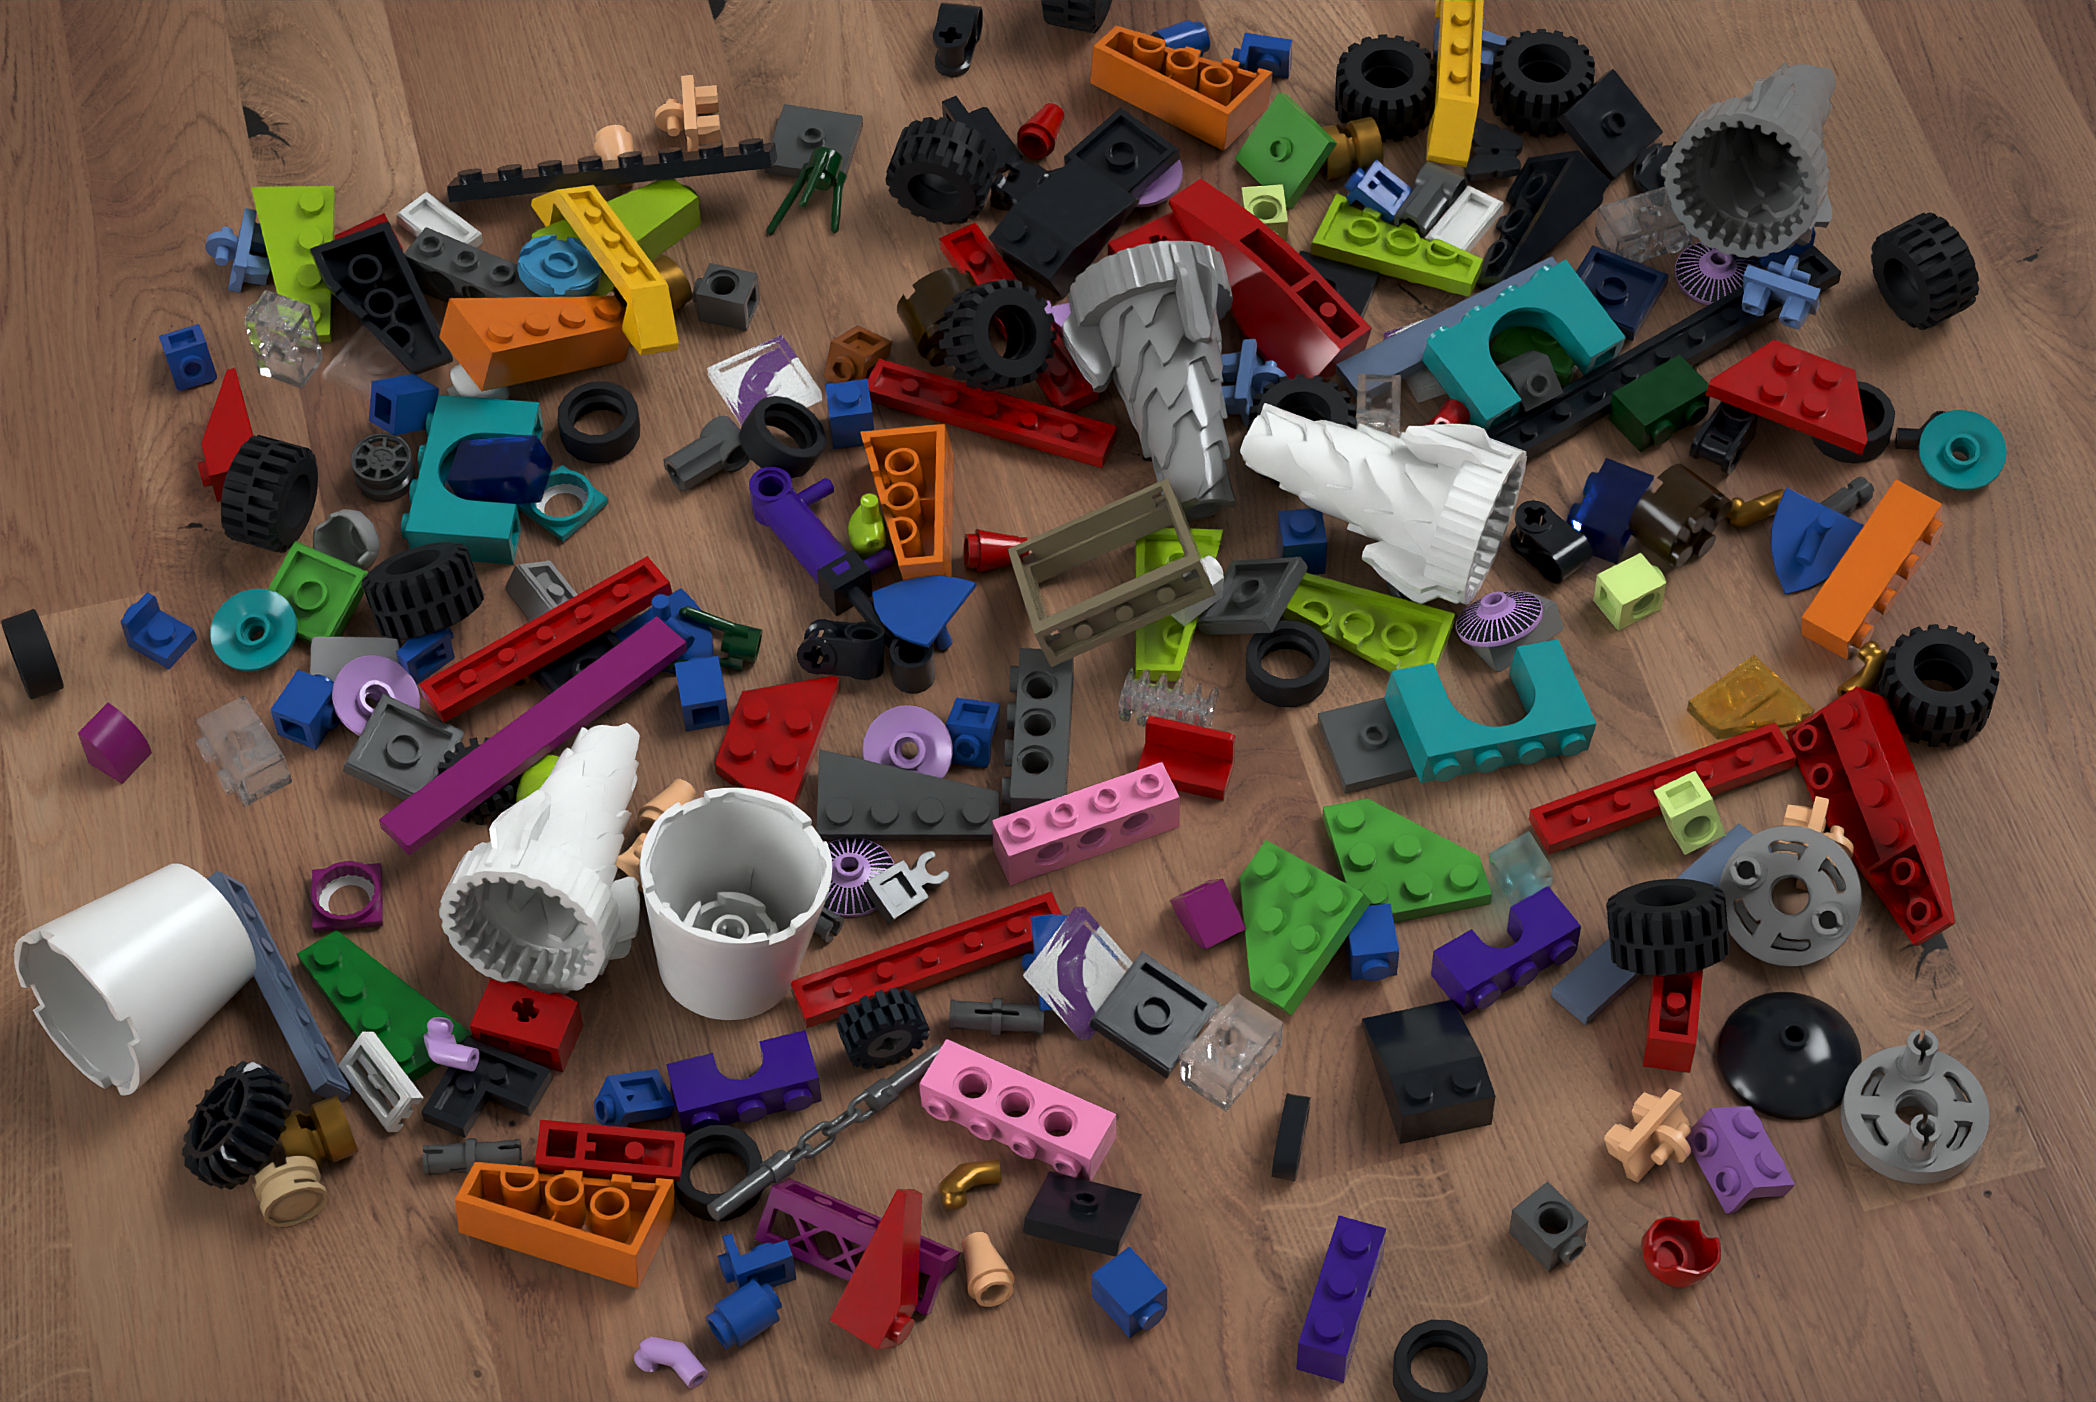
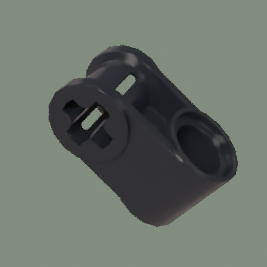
[933,2,983,77]
[1689,401,1759,474]
[1510,500,1593,584]
[797,619,884,680]

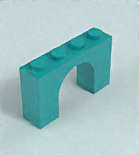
[1422,259,1626,431]
[401,395,544,565]
[1384,639,1597,783]

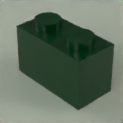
[1609,354,1710,452]

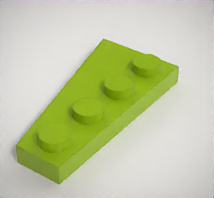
[251,186,336,343]
[1311,193,1483,297]
[1135,528,1223,681]
[1282,572,1455,673]

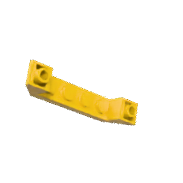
[1426,0,1484,167]
[531,185,679,356]

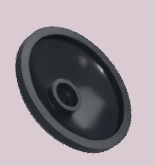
[1718,992,1862,1120]

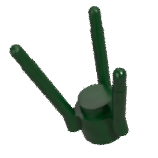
[766,147,847,235]
[662,606,763,671]

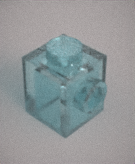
[1489,831,1553,906]

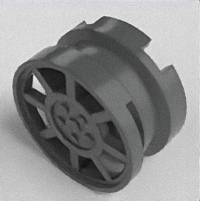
[351,433,416,502]

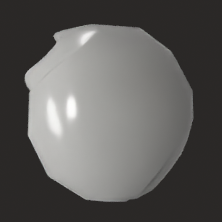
[313,509,380,571]

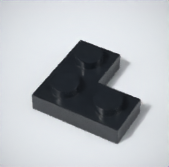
[421,1036,553,1138]

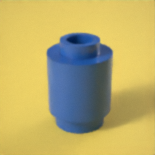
[1151,20,1210,57]
[706,1280,782,1349]

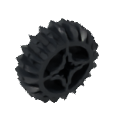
[182,1061,292,1190]

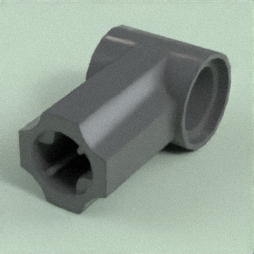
[1394,161,1467,238]
[663,415,751,491]

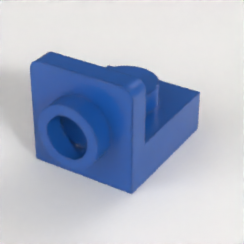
[1232,33,1292,79]
[1344,160,1413,223]
[159,324,217,391]
[121,592,197,669]
[396,627,455,685]
[946,698,1000,768]
[594,1069,676,1127]
[717,1233,796,1289]

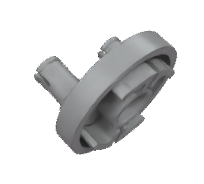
[1719,826,1862,966]
[1840,1029,1990,1184]

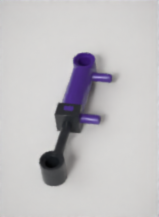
[749,467,935,694]

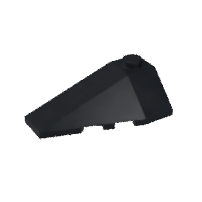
[1476,150,1610,290]
[310,221,453,375]

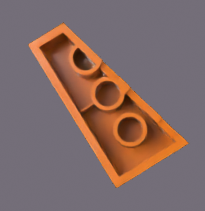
[1090,25,1273,151]
[439,296,630,392]
[860,424,954,581]
[1802,479,1945,660]
[455,1162,676,1289]

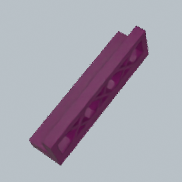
[754,1178,961,1315]

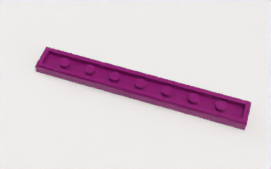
[379,616,687,855]

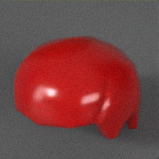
[1641,1216,1721,1289]

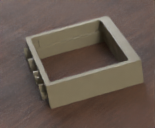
[1007,478,1216,667]

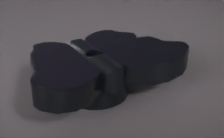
[1464,118,1523,182]

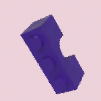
[1431,886,1581,1016]
[666,1030,822,1135]
[1296,1215,1386,1383]

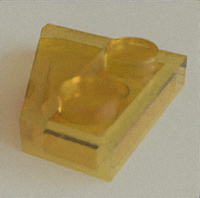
[1687,655,1814,740]

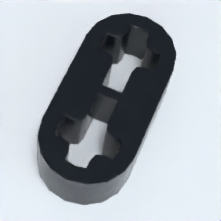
[1272,1093,1311,1181]

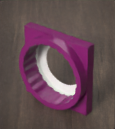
[311,861,383,933]

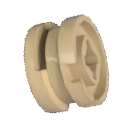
[252,1156,329,1227]

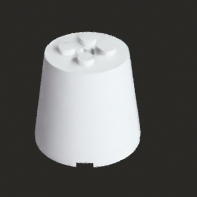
[640,788,832,1020]
[14,863,256,1095]

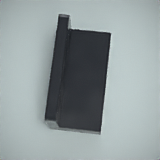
[942,96,1023,176]

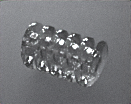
[1119,667,1219,728]

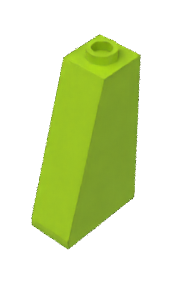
[532,179,701,296]

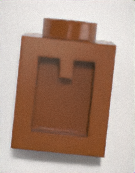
[824,325,893,383]

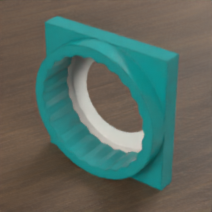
[516,465,609,542]

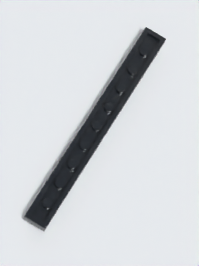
[1486,246,1841,460]

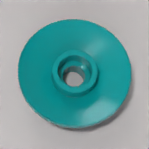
[1919,410,2007,491]
[210,588,298,672]

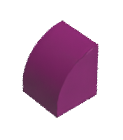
[78,702,152,784]
[1170,878,1246,949]

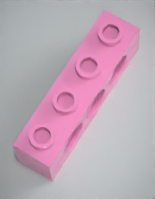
[992,762,1180,886]
[919,1039,1117,1181]

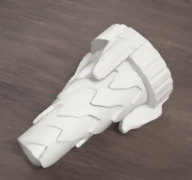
[1240,403,1527,605]
[439,723,640,994]

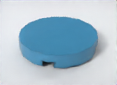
[517,235,602,297]

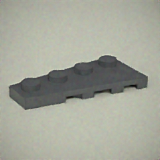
[817,749,1000,841]

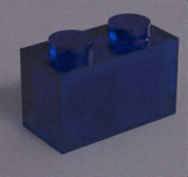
[447,435,553,505]
[1566,458,1655,565]

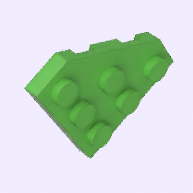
[1322,798,1492,923]
[1240,840,1372,1016]

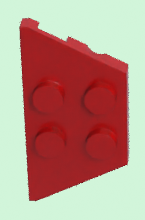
[1706,339,1868,455]
[714,676,840,806]

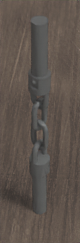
[707,1044,942,1221]

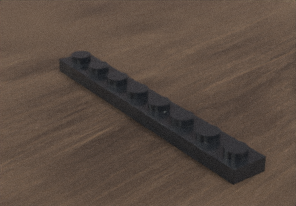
[447,138,777,202]

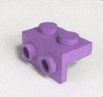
[1685,1106,1795,1214]

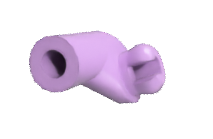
[424,1017,479,1071]
[634,1337,708,1388]

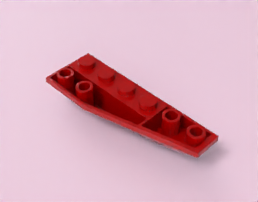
[1168,178,1372,382]
[1786,686,1955,946]

